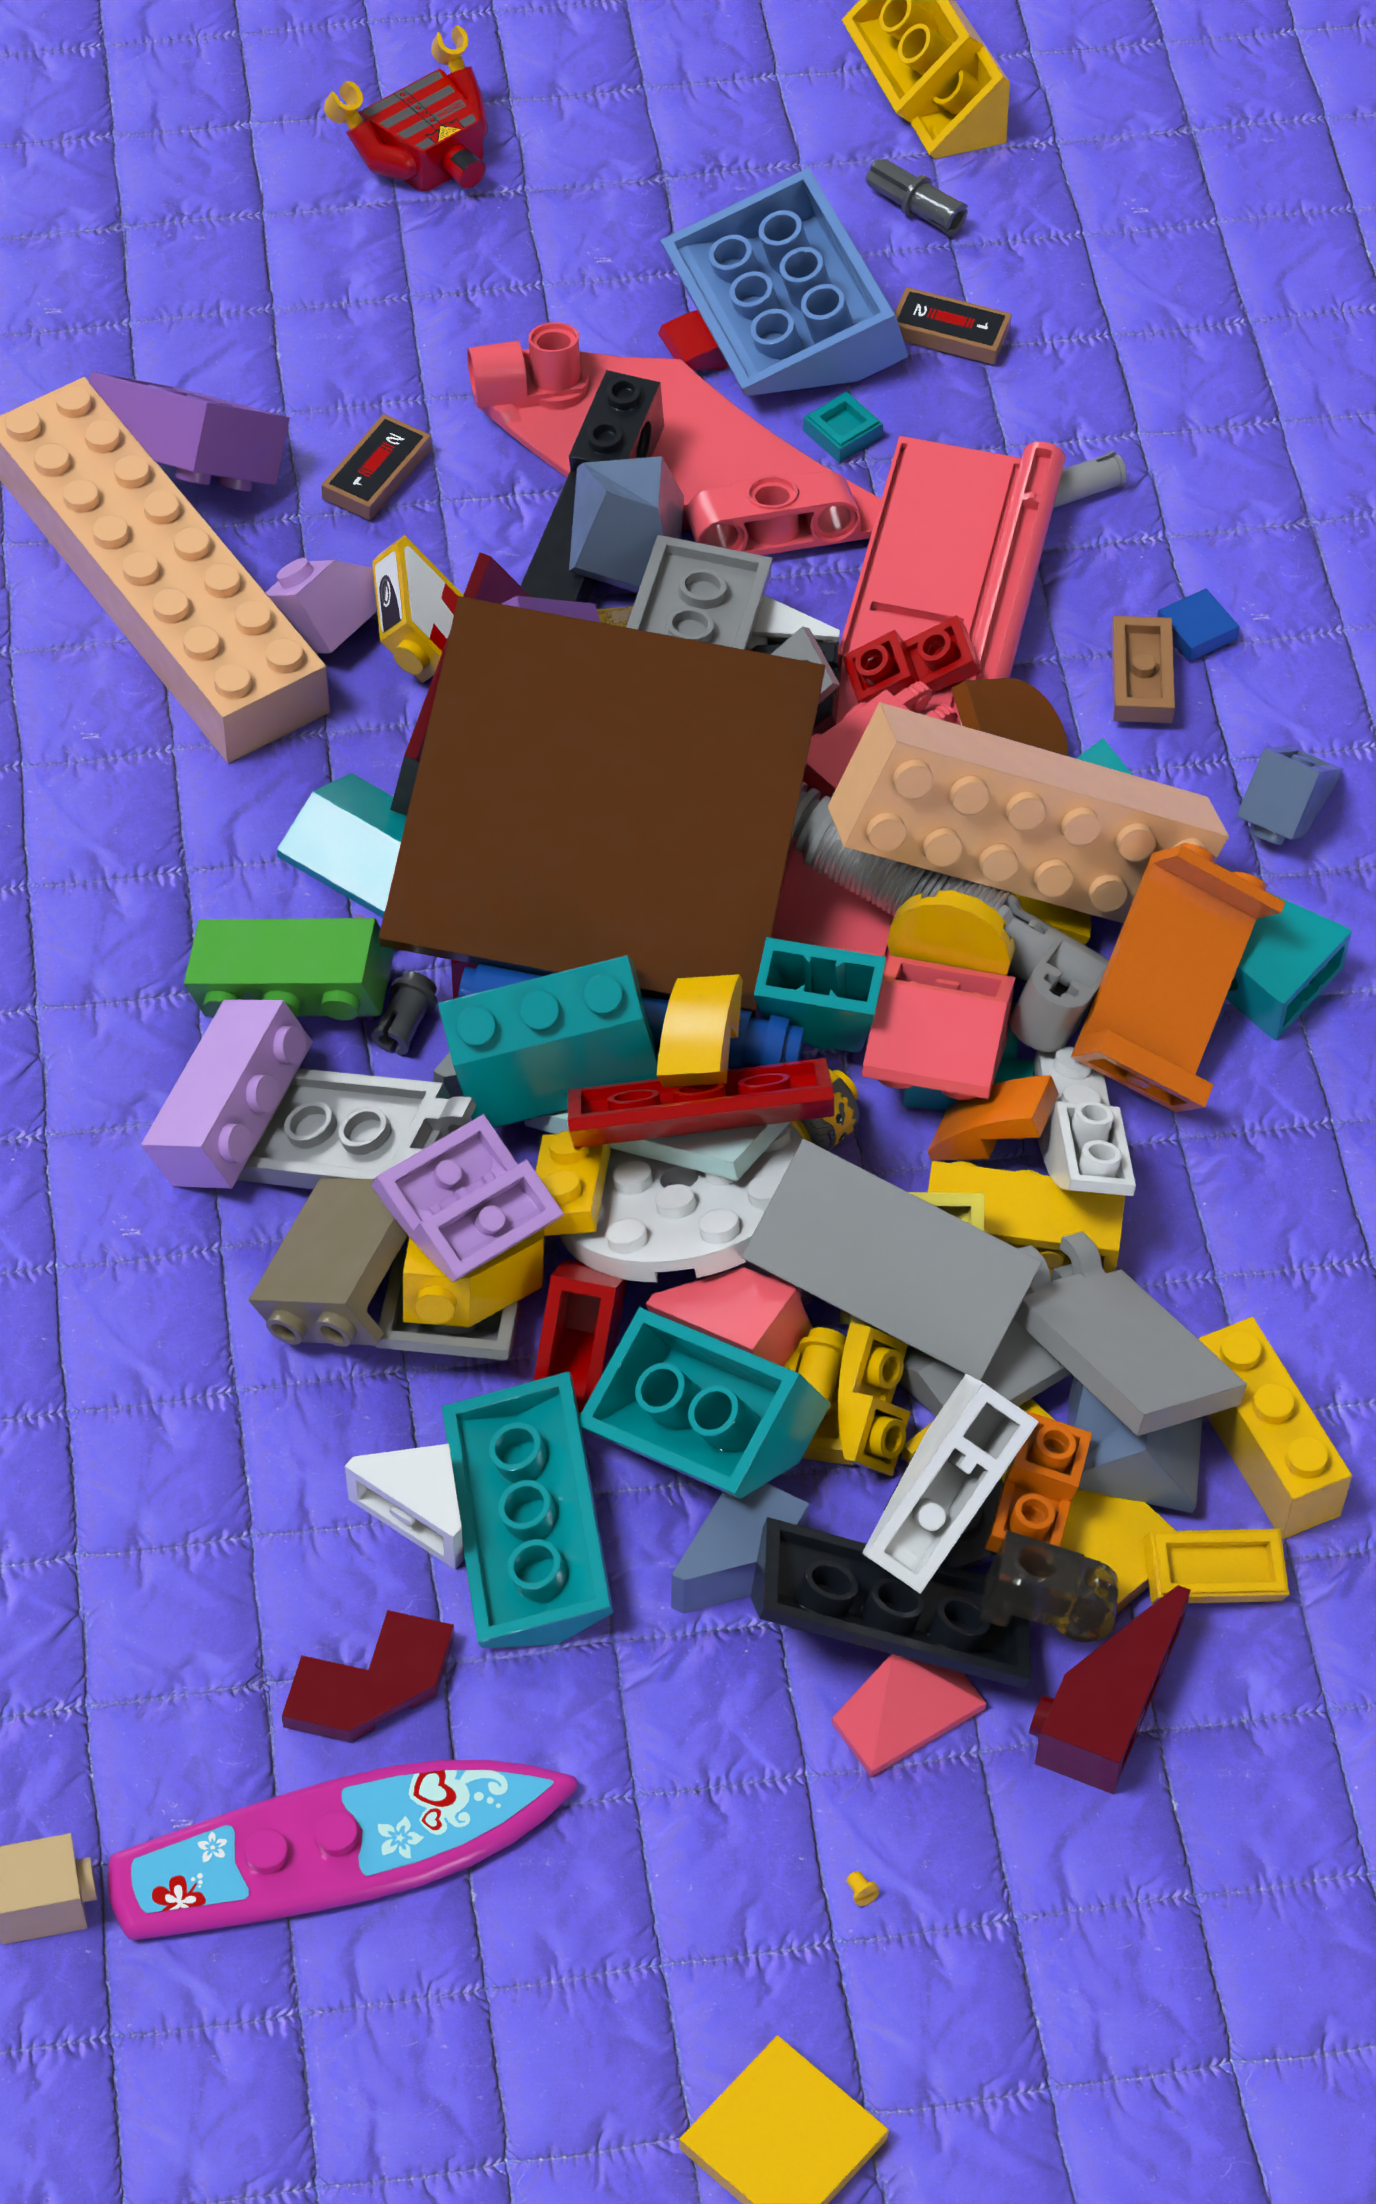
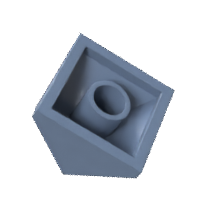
[569,456,684,593]
[1067,1376,1202,1513]

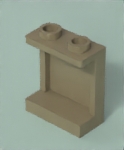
[248,1178,409,1347]

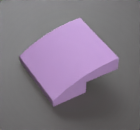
[371,1114,564,1282]

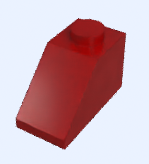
[533,1259,628,1413]

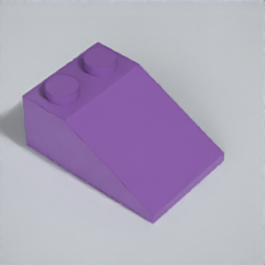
[89,371,290,492]

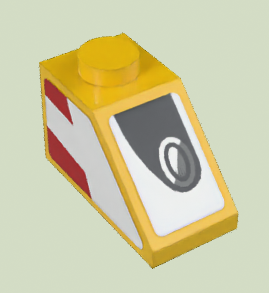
[372,535,463,683]

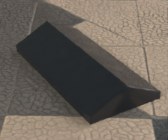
[750,1517,1031,1690]

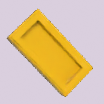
[1143,1529,1289,1604]

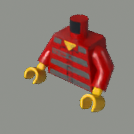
[324,25,488,191]

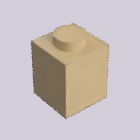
[0,1833,97,1945]

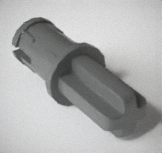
[866,159,968,236]

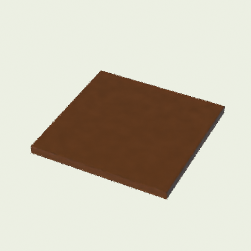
[378,596,825,1017]

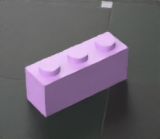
[141,1000,313,1189]

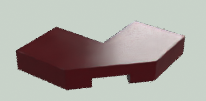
[282,1610,455,1742]

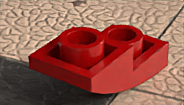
[842,615,982,703]

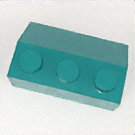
[438,955,658,1128]
[579,1307,831,1499]

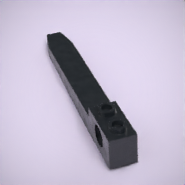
[521,370,664,603]

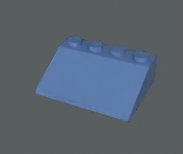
[660,168,909,396]

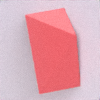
[832,1654,986,1777]

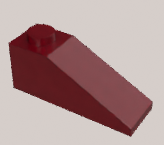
[1029,1585,1191,1794]

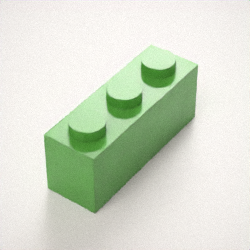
[184,918,394,1020]

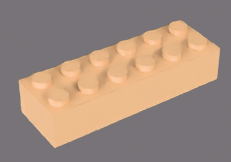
[827,702,1229,923]

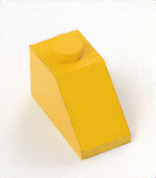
[403,1230,545,1327]

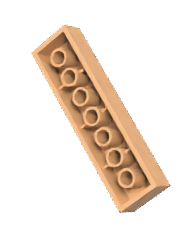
[0,377,330,764]

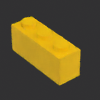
[928,1161,1125,1278]
[1197,1317,1352,1540]

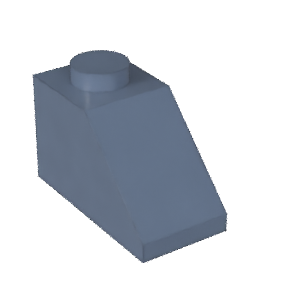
[1236,746,1343,845]
[671,1483,810,1613]

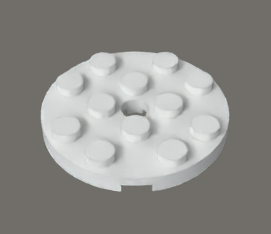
[559,1123,802,1282]

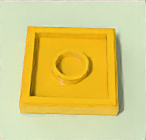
[679,2035,889,2204]

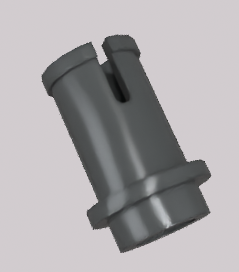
[371,971,438,1055]

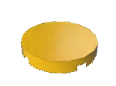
[887,890,1016,976]

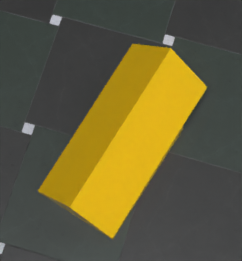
[841,0,1010,159]

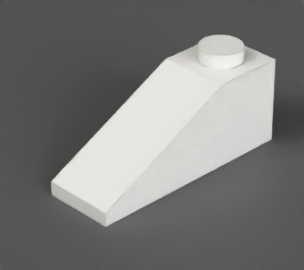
[862,1374,1039,1594]

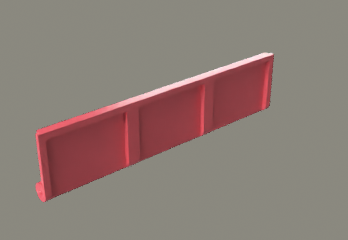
[771,436,1066,972]

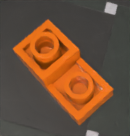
[927,1075,1059,1161]
[985,1411,1092,1571]

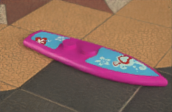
[108,1760,578,1940]

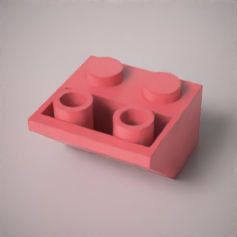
[861,956,1016,1100]

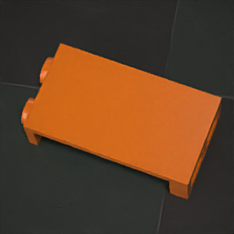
[1071,843,1285,1112]

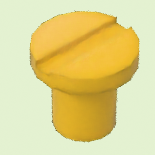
[846,1871,880,1906]

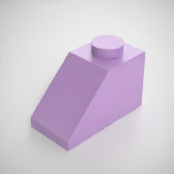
[265,558,377,653]

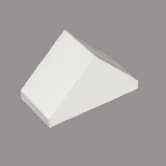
[345,1444,464,1570]

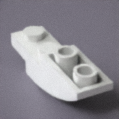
[1033,1047,1136,1196]

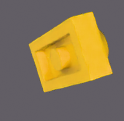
[535,1130,611,1236]

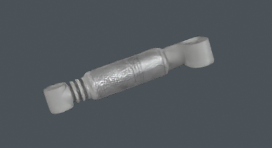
[790,782,1109,1052]

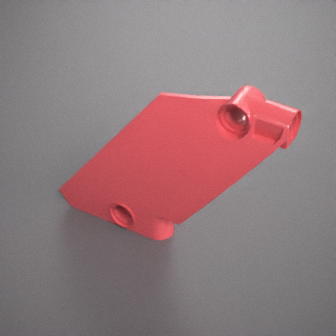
[467,322,881,555]

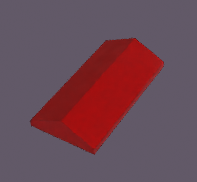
[568,1058,834,1148]

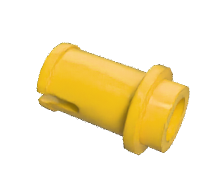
[798,1327,846,1417]

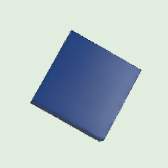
[1157,588,1240,662]

